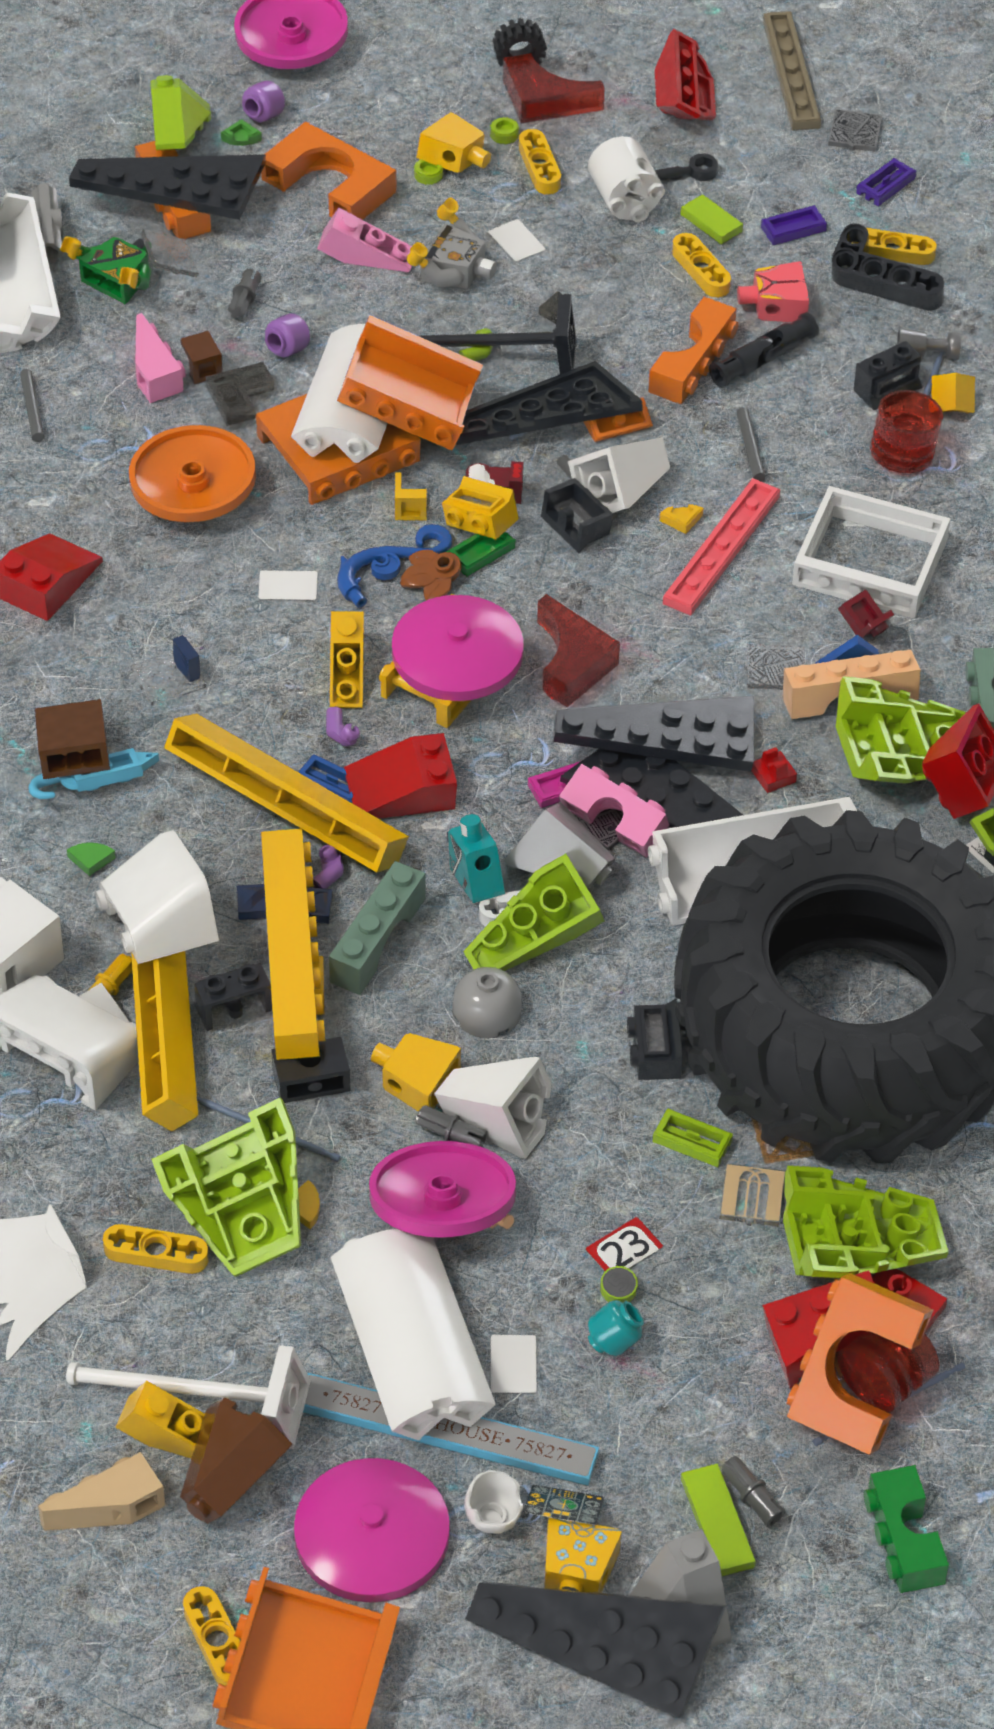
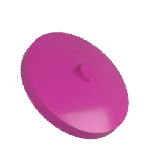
[234,0,348,69]
[392,595,524,701]
[369,1141,516,1238]
[294,1458,449,1602]

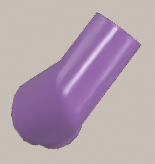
[326,707,360,746]
[313,844,344,889]

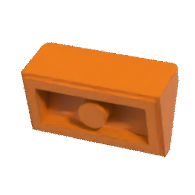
[584,397,653,442]

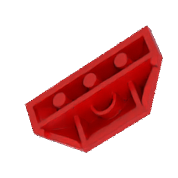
[654,29,716,120]

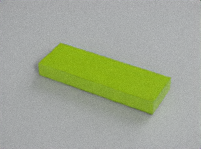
[681,1463,756,1576]

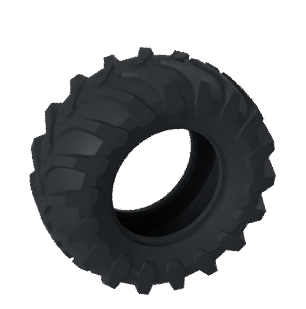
[674,810,994,1163]

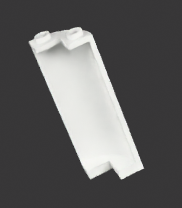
[0,193,60,353]
[291,324,388,463]
[648,797,857,926]
[331,1229,496,1441]

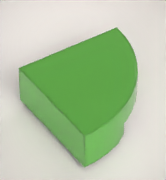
[220,119,262,146]
[67,842,115,876]

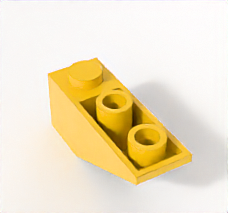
[330,611,364,708]
[115,1380,205,1458]

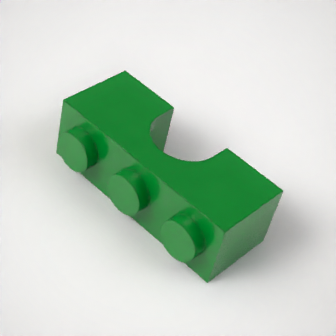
[863,1465,949,1593]

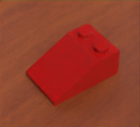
[0,533,103,621]
[922,703,994,819]
[344,733,457,819]

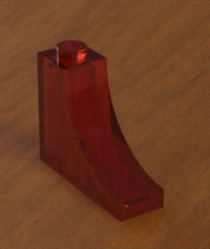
[503,53,605,124]
[537,594,620,707]

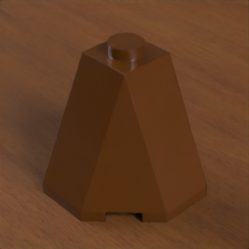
[180,1397,292,1524]

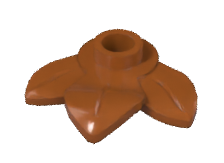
[400,550,462,600]

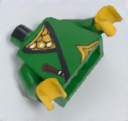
[60,236,151,304]

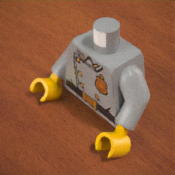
[407,197,497,289]

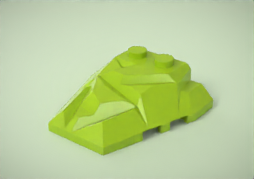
[783,1165,949,1278]

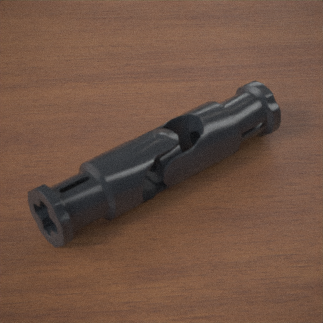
[709,312,819,388]

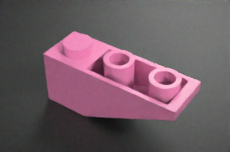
[317,208,412,272]
[135,313,186,403]

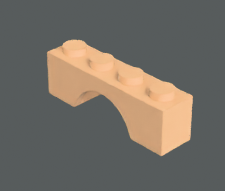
[783,650,921,719]

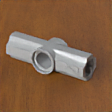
[31,183,63,263]

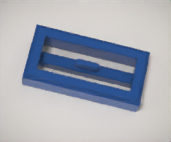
[298,754,353,803]

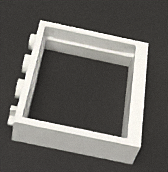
[792,486,951,619]

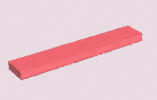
[663,478,780,616]

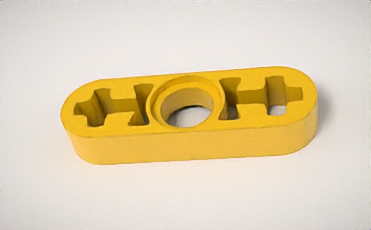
[519,129,561,195]
[852,228,937,265]
[672,233,731,298]
[103,1224,209,1274]
[183,1586,240,1686]

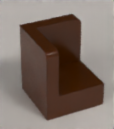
[181,331,223,384]

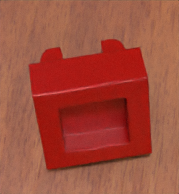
[751,747,797,793]

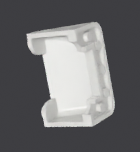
[95,830,219,964]
[0,975,139,1111]

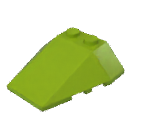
[835,676,966,784]
[151,1098,301,1277]

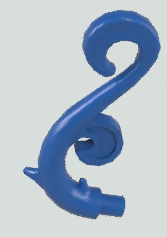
[337,524,453,608]

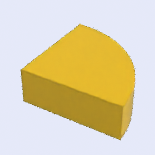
[659,504,704,534]
[298,1180,320,1229]

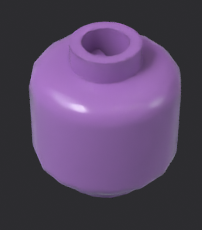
[242,80,285,123]
[265,313,310,357]

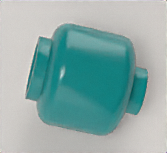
[588,1300,644,1356]

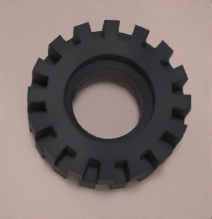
[492,18,547,74]

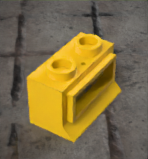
[442,476,519,539]

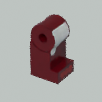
[465,461,524,504]

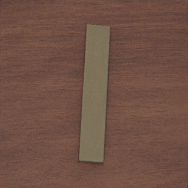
[763,11,821,130]

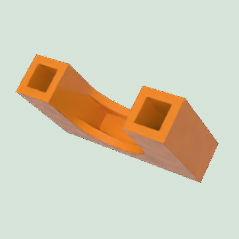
[261,121,396,220]
[786,1273,933,1455]

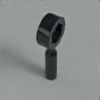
[655,153,718,181]

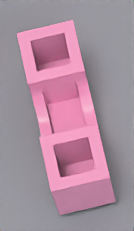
[559,764,669,858]

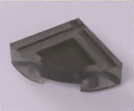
[539,291,561,324]

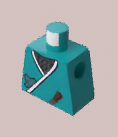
[448,814,505,903]

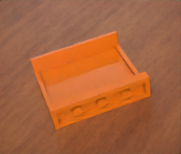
[337,315,483,451]
[256,393,420,505]
[212,1567,400,1729]

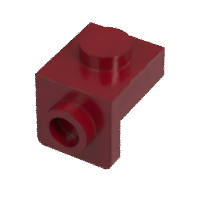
[838,590,895,638]

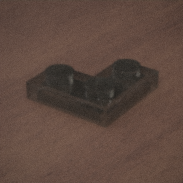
[205,362,274,426]

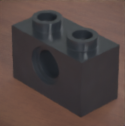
[271,1037,351,1103]

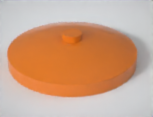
[129,425,256,522]

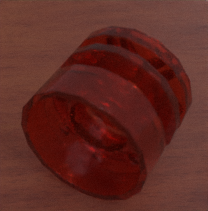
[870,390,943,473]
[838,1331,940,1413]

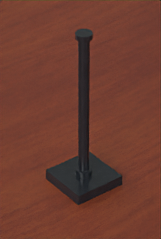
[419,294,577,374]

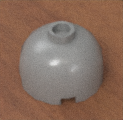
[452,967,522,1038]

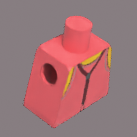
[737,262,809,322]

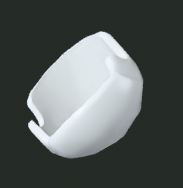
[464,1470,524,1534]

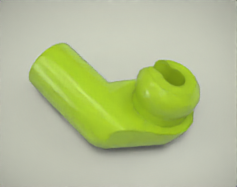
[459,328,493,361]

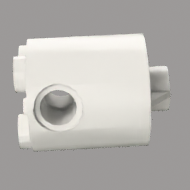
[588,136,665,222]

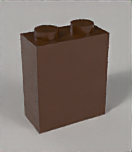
[35,699,110,779]

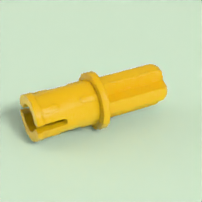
[88,953,132,995]

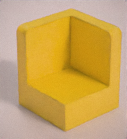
[931,373,975,413]
[395,472,427,520]

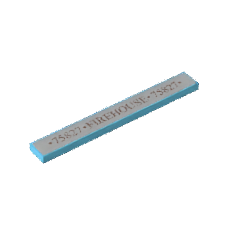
[303,1372,599,1486]

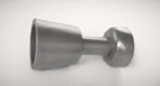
[897,328,961,359]

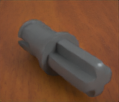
[228,269,262,319]
[416,1105,487,1147]
[722,1456,786,1527]

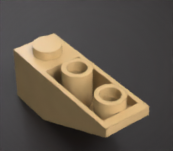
[38,1452,165,1531]

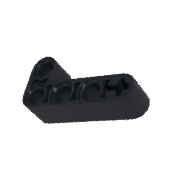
[831,223,944,311]

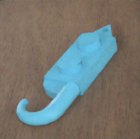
[28,748,160,799]

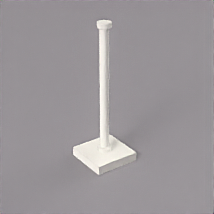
[66,1345,311,1450]

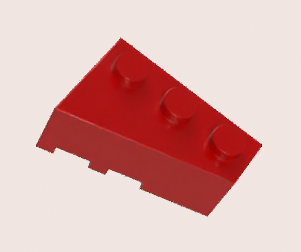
[762,1270,874,1389]

